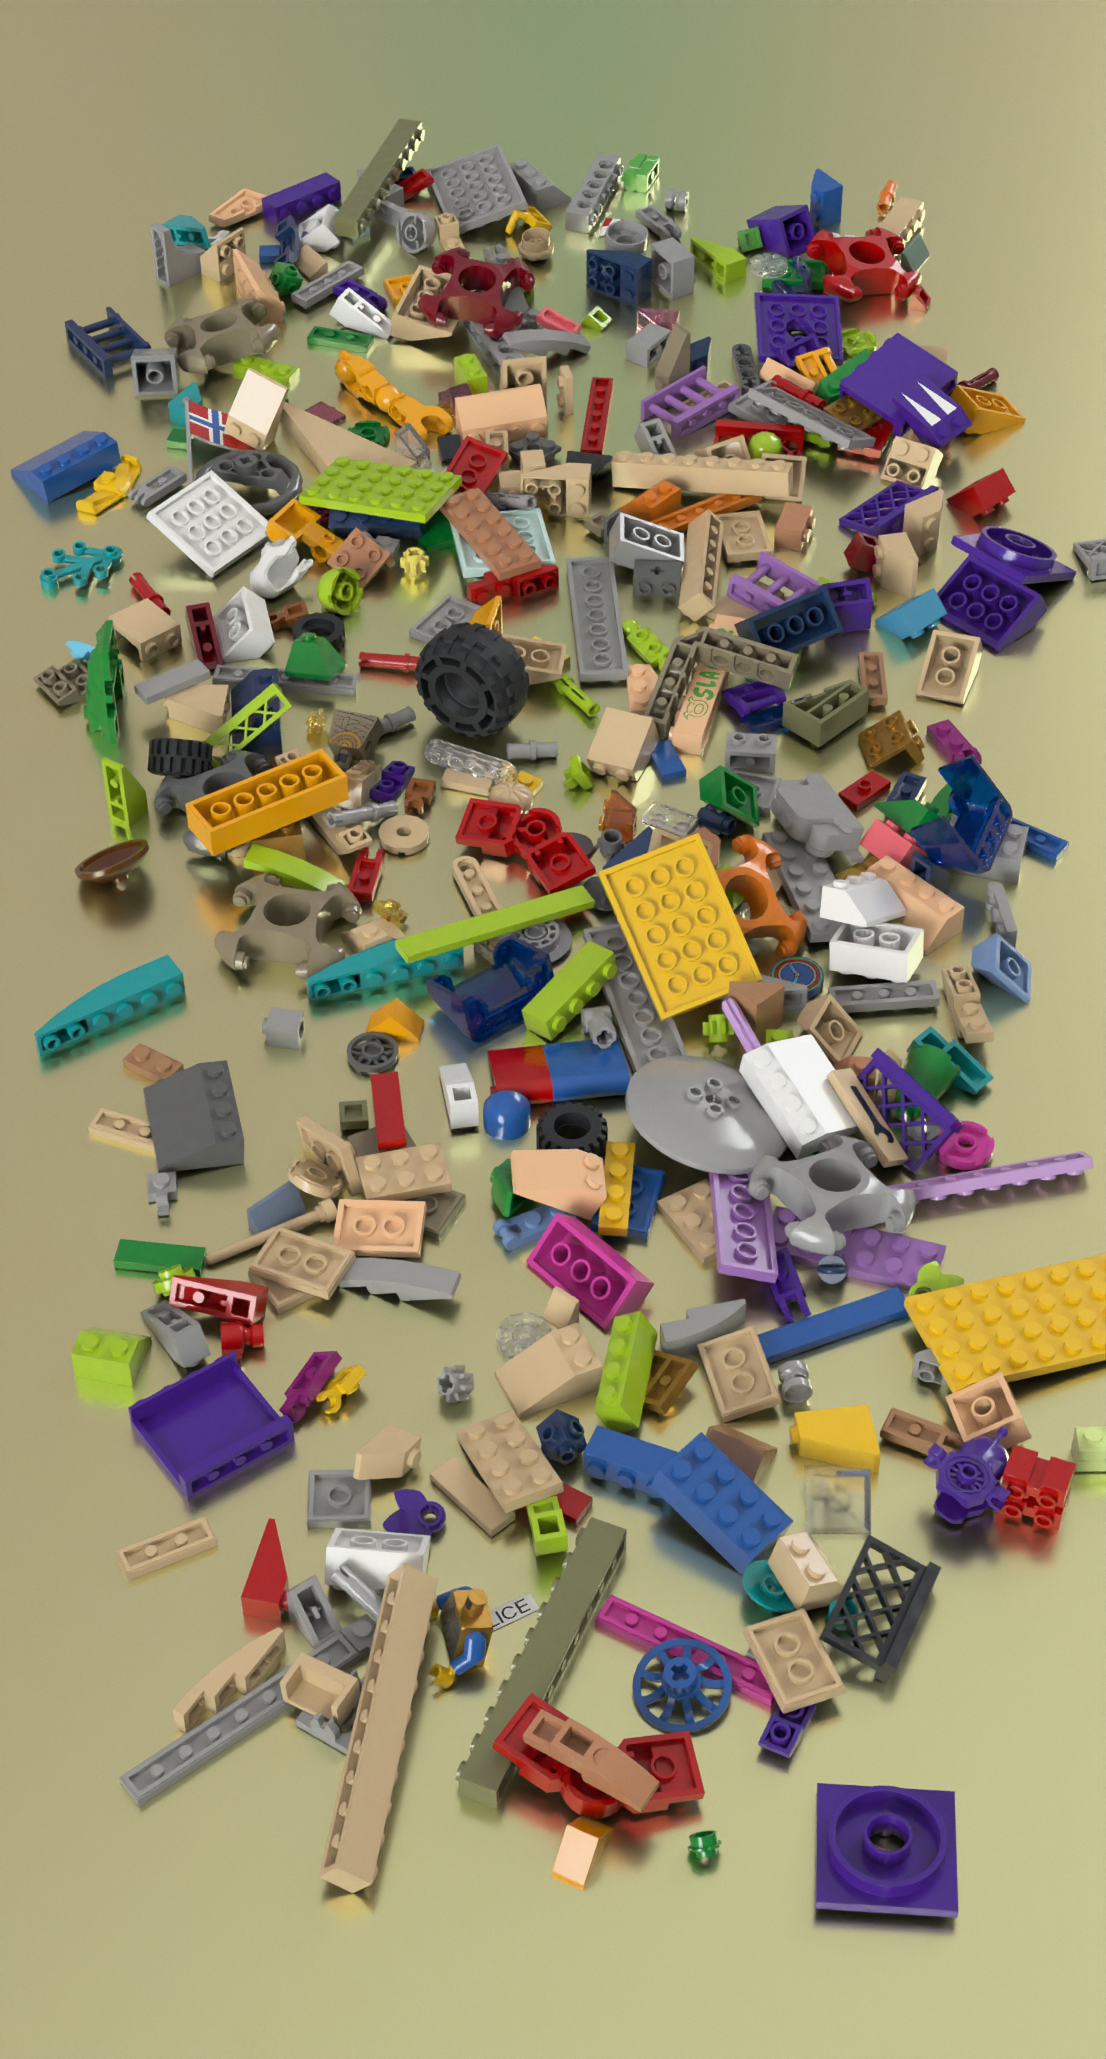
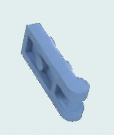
[493,1205,578,1250]

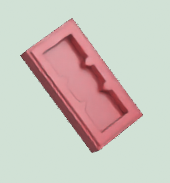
[534,306,582,334]

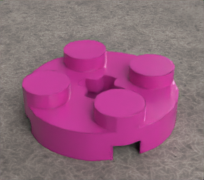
[937,1121,995,1171]

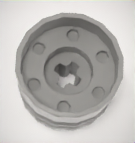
[605,220,649,257]

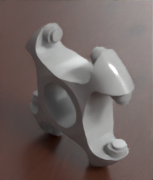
[748,1135,916,1255]

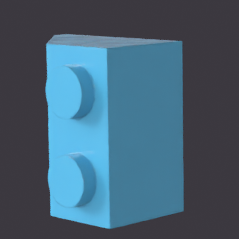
[875,588,947,639]

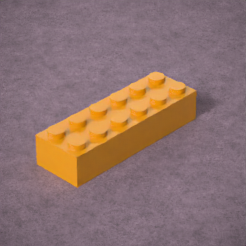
[185,748,349,856]

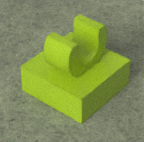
[563,755,593,790]

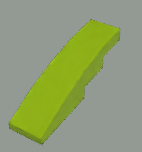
[243,843,348,891]

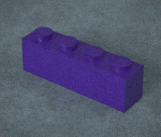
[262,172,341,225]

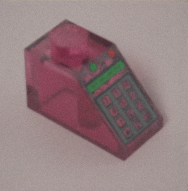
[637,307,680,330]

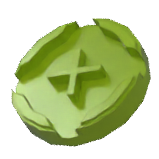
[842,328,877,358]

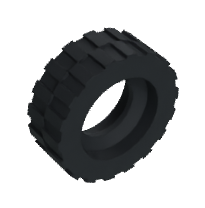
[292,612,346,653]

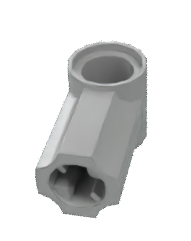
[581,1005,616,1049]

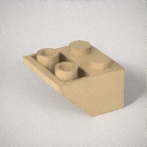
[200,228,246,282]
[880,436,943,489]

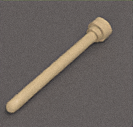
[205,1198,337,1265]

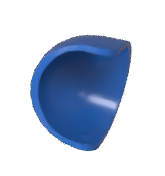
[483,1091,531,1141]

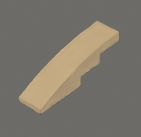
[173,1627,286,1734]

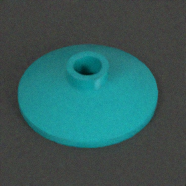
[742,1560,796,1613]

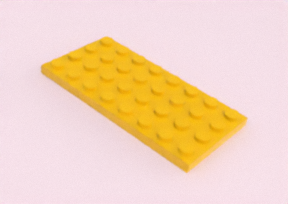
[904,1254,1106,1393]

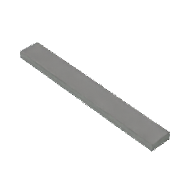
[119,1632,360,1807]

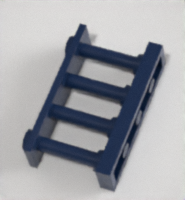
[65,307,151,379]

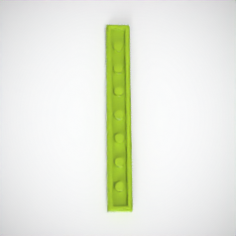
[395,885,595,964]

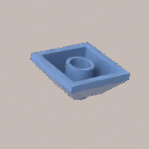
[971,933,1032,1003]

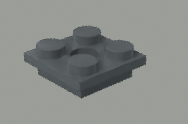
[508,431,561,463]

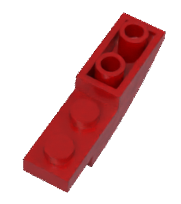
[467,565,559,606]

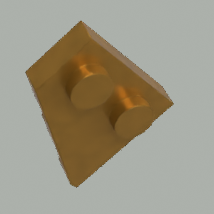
[643,1350,698,1414]

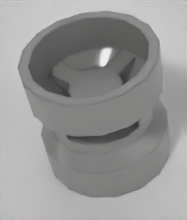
[665,189,689,212]
[778,1360,813,1403]

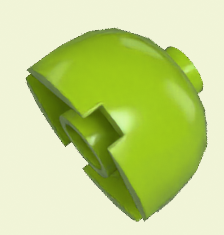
[317,567,363,615]

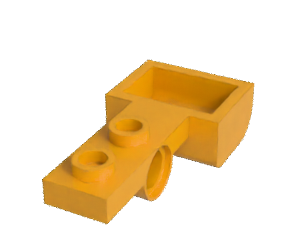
[266,498,344,562]

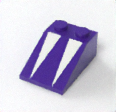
[892,376,972,449]

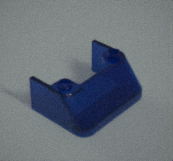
[910,754,1013,875]

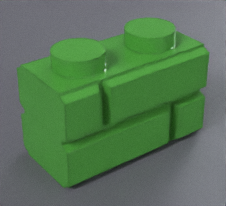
[622,153,659,193]

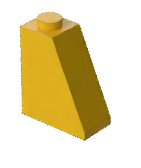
[789,1404,881,1474]

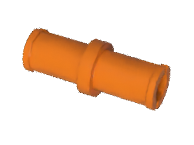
[877,180,897,214]

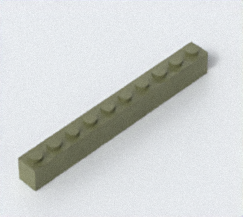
[334,118,425,239]
[456,1517,627,1810]

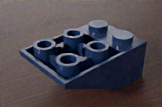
[586,249,652,306]

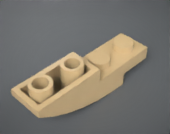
[941,965,994,1044]

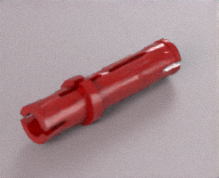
[770,374,827,411]
[129,572,171,616]
[358,652,421,673]

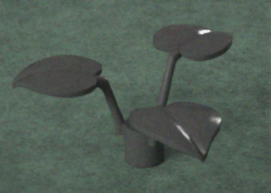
[567,828,630,911]

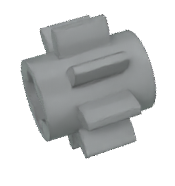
[437,1365,475,1403]

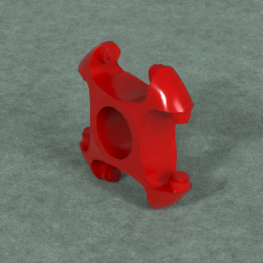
[806,227,922,303]

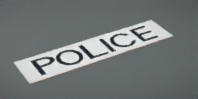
[490,1593,539,1631]

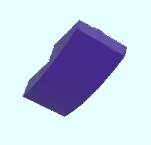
[369,761,415,802]
[758,1704,816,1758]

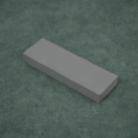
[134,659,211,705]

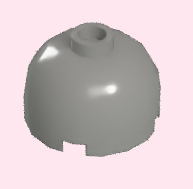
[396,211,436,254]

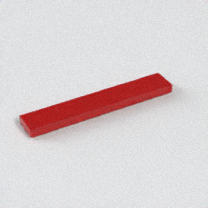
[580,377,614,455]

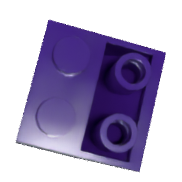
[817,578,873,634]

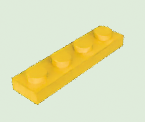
[598,1141,635,1236]

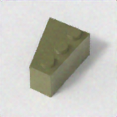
[782,679,869,747]

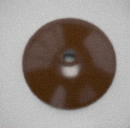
[75,839,149,883]

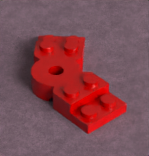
[455,798,596,894]
[492,1693,705,1819]

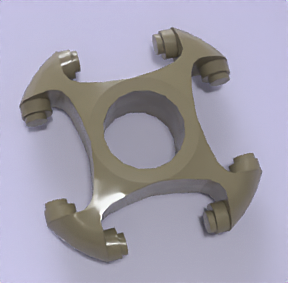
[165,299,280,374]
[214,872,362,979]

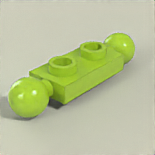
[622,619,670,672]

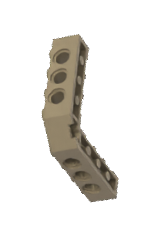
[643,626,798,740]

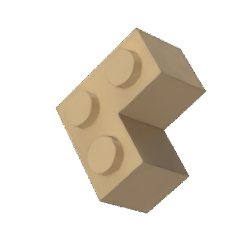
[498,449,546,494]

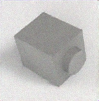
[262,1007,305,1050]

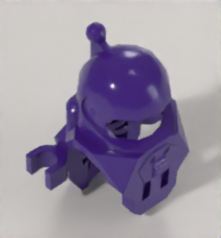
[923,1427,1011,1524]

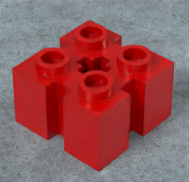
[997,1445,1076,1531]

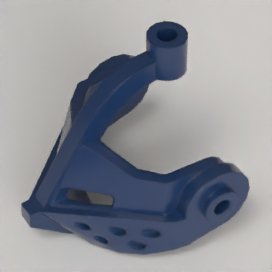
[771,256,813,295]

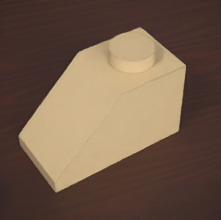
[353,1423,422,1480]

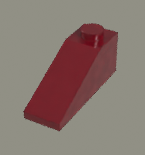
[843,531,921,573]
[185,602,224,671]

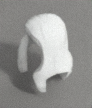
[249,535,313,599]

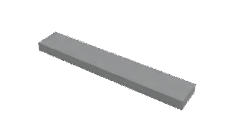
[212,665,360,696]

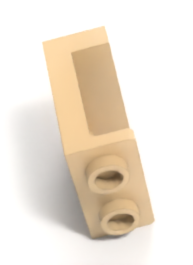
[108,598,182,662]

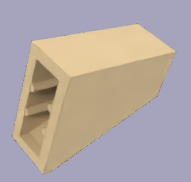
[164,684,230,733]

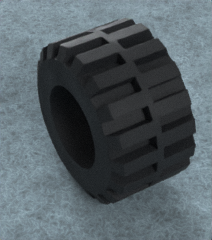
[147,738,213,778]
[536,1102,608,1159]

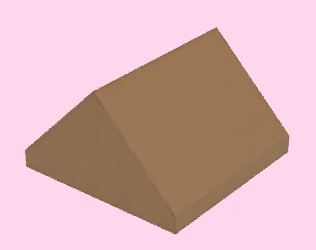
[728,981,784,1041]
[705,1424,777,1485]

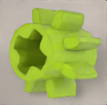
[702,1014,736,1043]

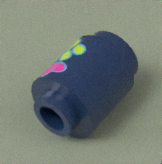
[696,804,736,836]

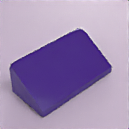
[775,333,822,368]

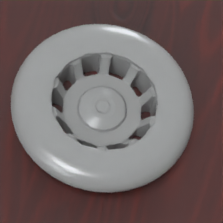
[498,919,572,966]

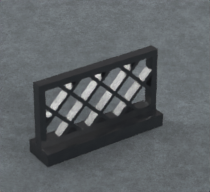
[819,1535,942,1683]

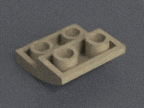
[33,658,88,706]

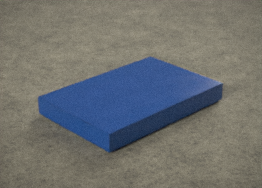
[591,1166,666,1241]

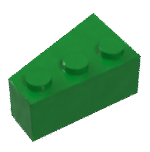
[815,348,870,407]

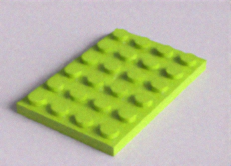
[299,456,462,523]

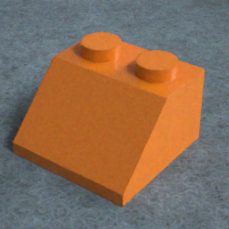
[617,480,681,522]

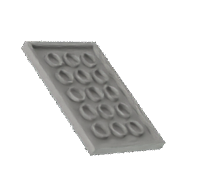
[426,143,528,235]

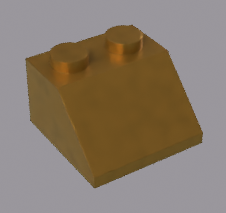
[249,821,306,877]

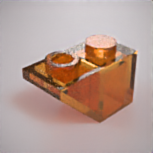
[598,789,637,845]

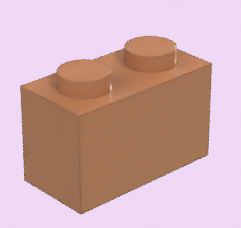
[774,502,816,551]

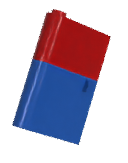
[487,1037,630,1105]

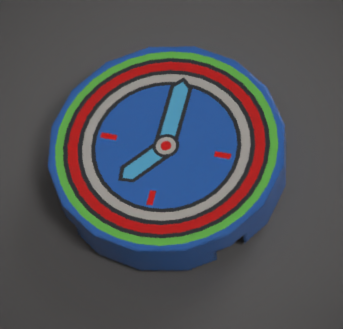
[770,956,824,999]

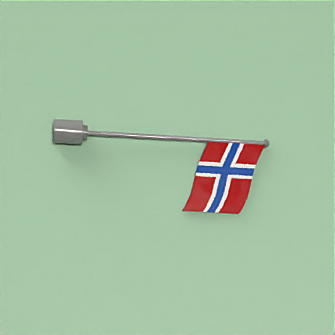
[182,397,256,485]

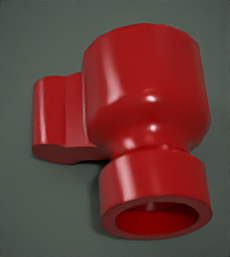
[221,1321,264,1366]

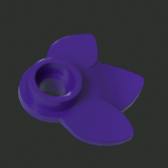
[383,1489,446,1536]

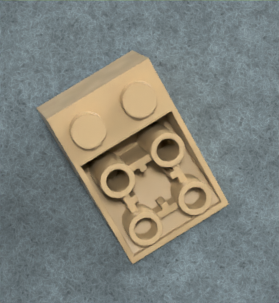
[520,463,591,517]

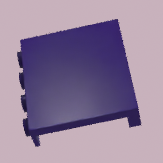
[839,332,958,437]
[128,1351,295,1500]

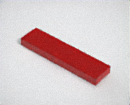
[370,1071,407,1150]

